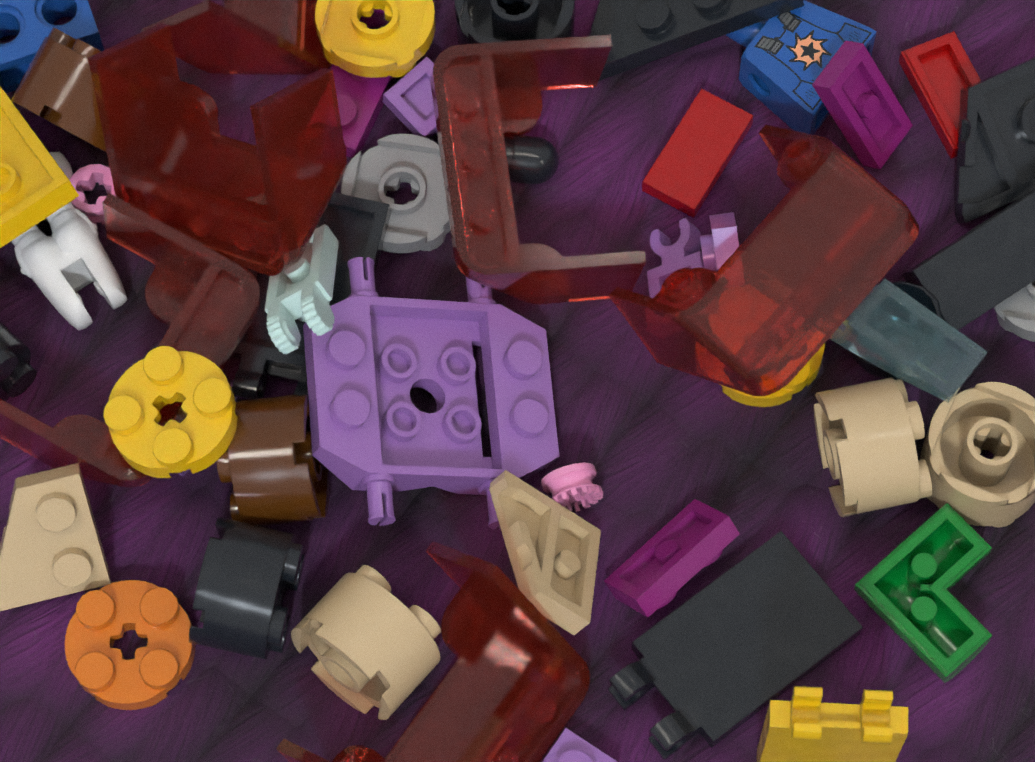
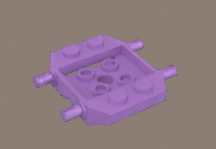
[303,257,560,530]

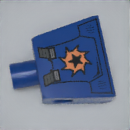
[725,0,877,142]

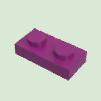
[812,40,913,169]
[604,499,740,618]

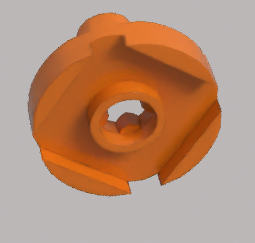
[65,580,196,710]

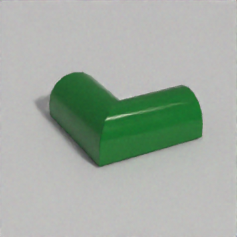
[854,503,992,683]

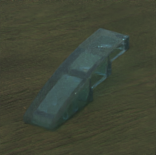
[742,226,987,403]

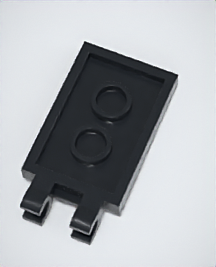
[224,179,391,402]
[608,531,863,760]

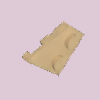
[0,463,111,611]
[489,470,601,635]

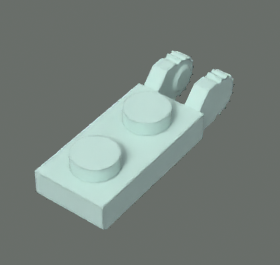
[264,224,339,355]

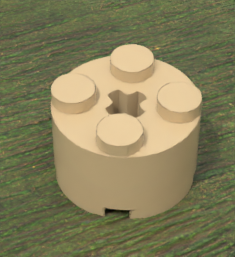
[814,378,932,517]
[920,382,1035,528]
[291,565,441,720]

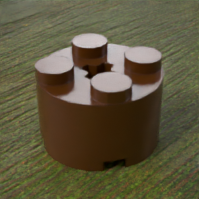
[11,27,157,159]
[216,394,329,526]

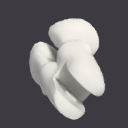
[11,152,127,331]

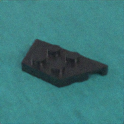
[581,0,804,84]
[955,56,1035,223]

